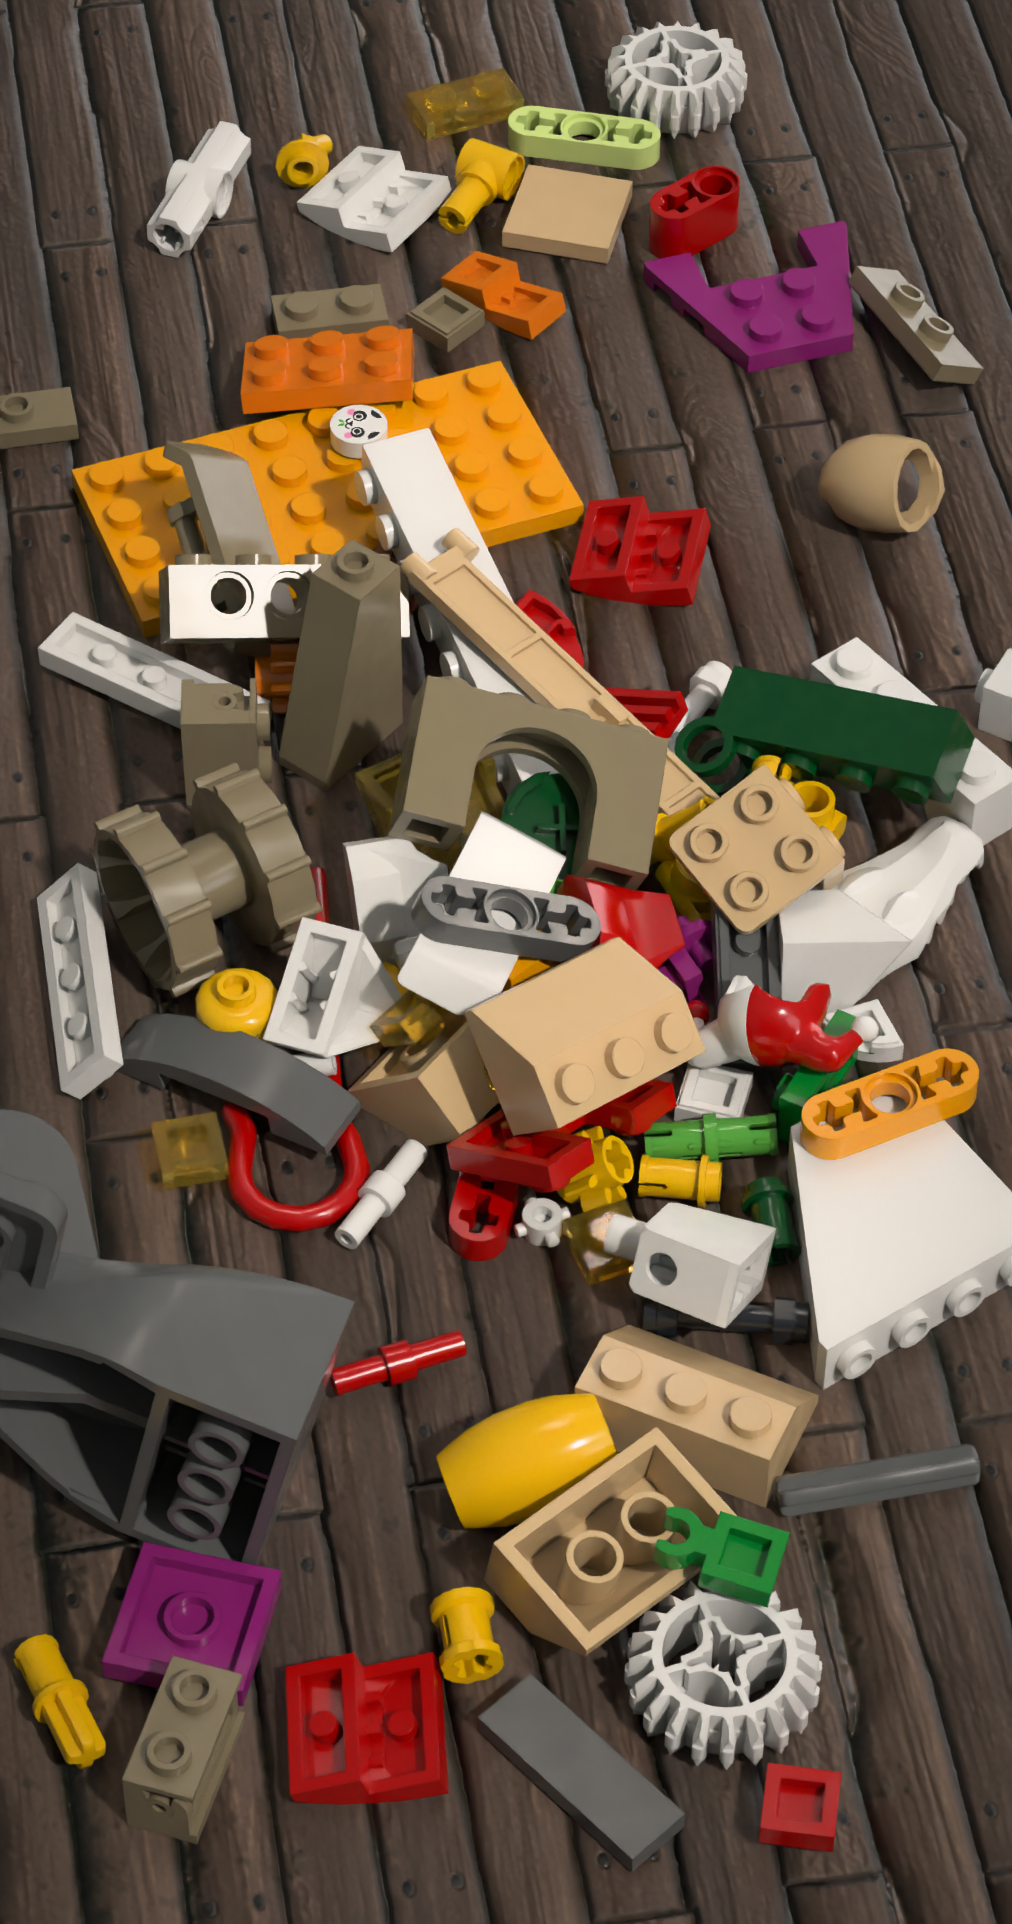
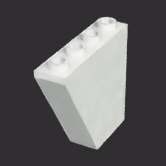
[787,1095,1012,1390]

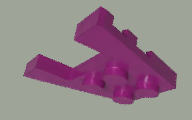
[643,221,854,373]

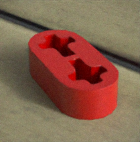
[449,1171,522,1261]

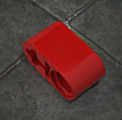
[648,165,740,259]

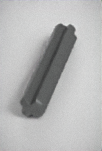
[774,1444,981,1517]

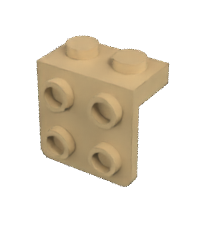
[669,764,845,935]

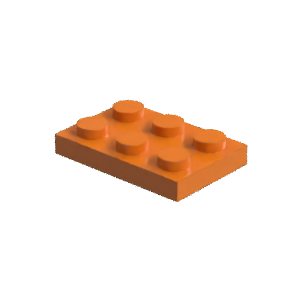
[240,325,415,414]

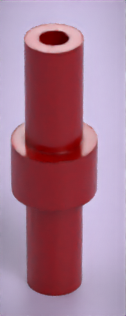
[329,1330,467,1396]

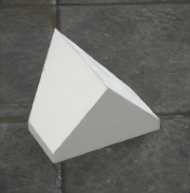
[778,890,912,1014]
[263,917,421,1058]

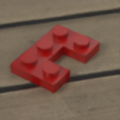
[446,1079,677,1192]

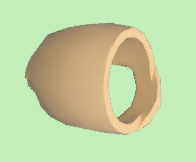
[817,434,945,533]

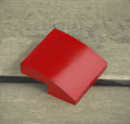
[569,496,711,606]
[285,1652,449,1805]

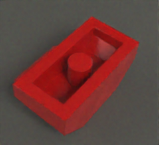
[557,874,685,969]

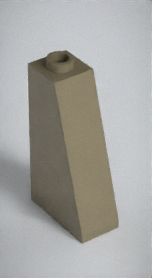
[279,539,403,791]

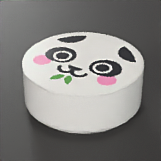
[330,405,388,459]

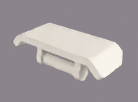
[398,811,566,1015]

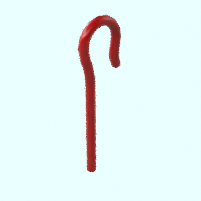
[221,867,371,1232]

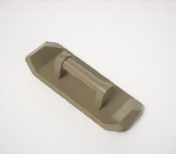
[162,441,295,656]

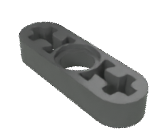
[411,876,601,963]

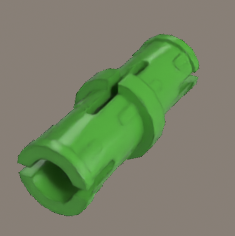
[644,1112,778,1162]

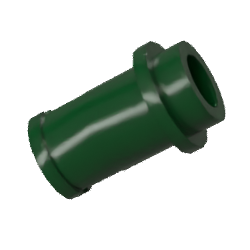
[741,1177,801,1267]

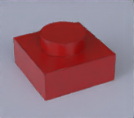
[759,1763,842,1852]

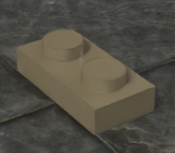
[271,284,389,339]

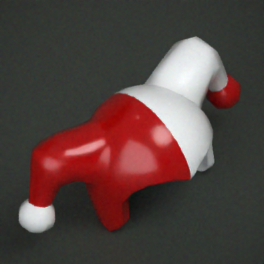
[687,975,879,1073]

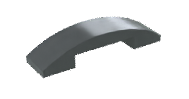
[117,1014,361,1155]

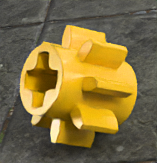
[557,1126,634,1213]

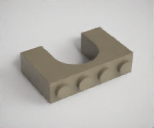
[388,675,669,890]

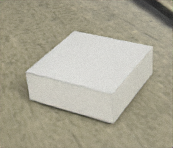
[674,1064,753,1121]

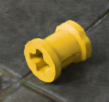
[430,1587,504,1684]

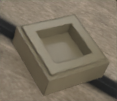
[406,287,485,353]

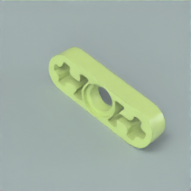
[508,106,661,170]

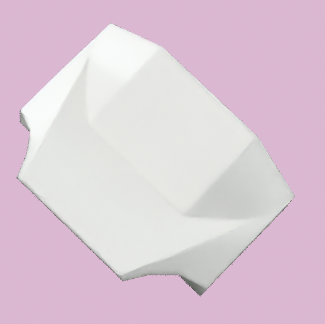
[342,836,449,966]

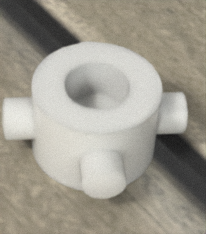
[514,1197,571,1247]

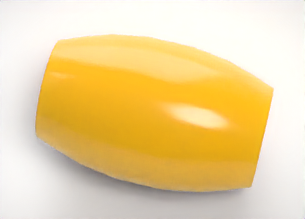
[436,1393,618,1529]

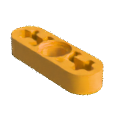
[800,1048,979,1160]

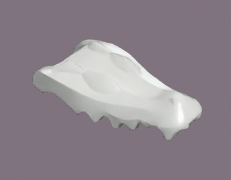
[810,816,984,1001]

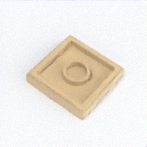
[502,164,633,264]

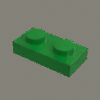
[772,1009,858,1144]

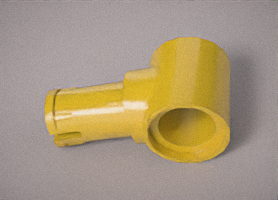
[438,138,525,234]

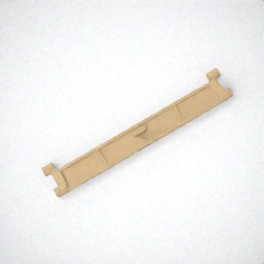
[400,528,720,816]

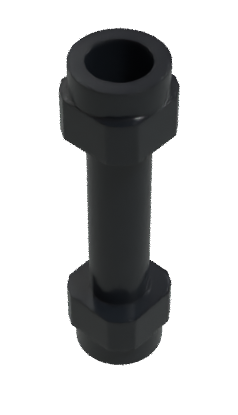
[643,1297,809,1346]

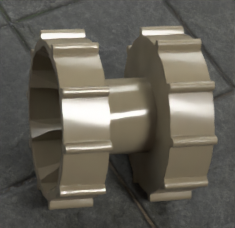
[89,762,322,998]

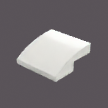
[296,146,452,253]

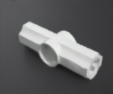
[147,121,251,258]

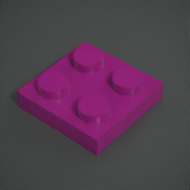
[102,1542,282,1707]

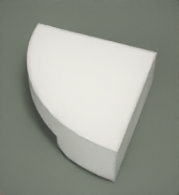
[821,999,904,1063]

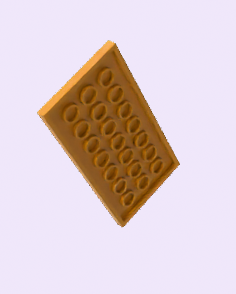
[71,361,584,638]

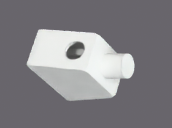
[604,1203,776,1328]

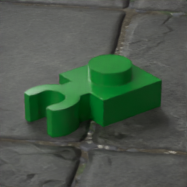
[653,1507,790,1608]

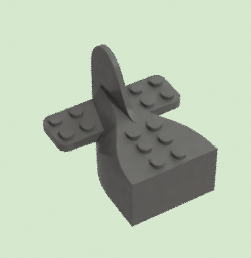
[0,1109,355,1565]

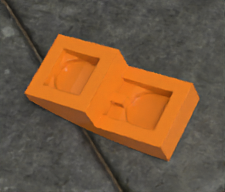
[441,250,566,340]

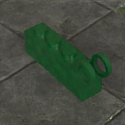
[674,665,975,805]

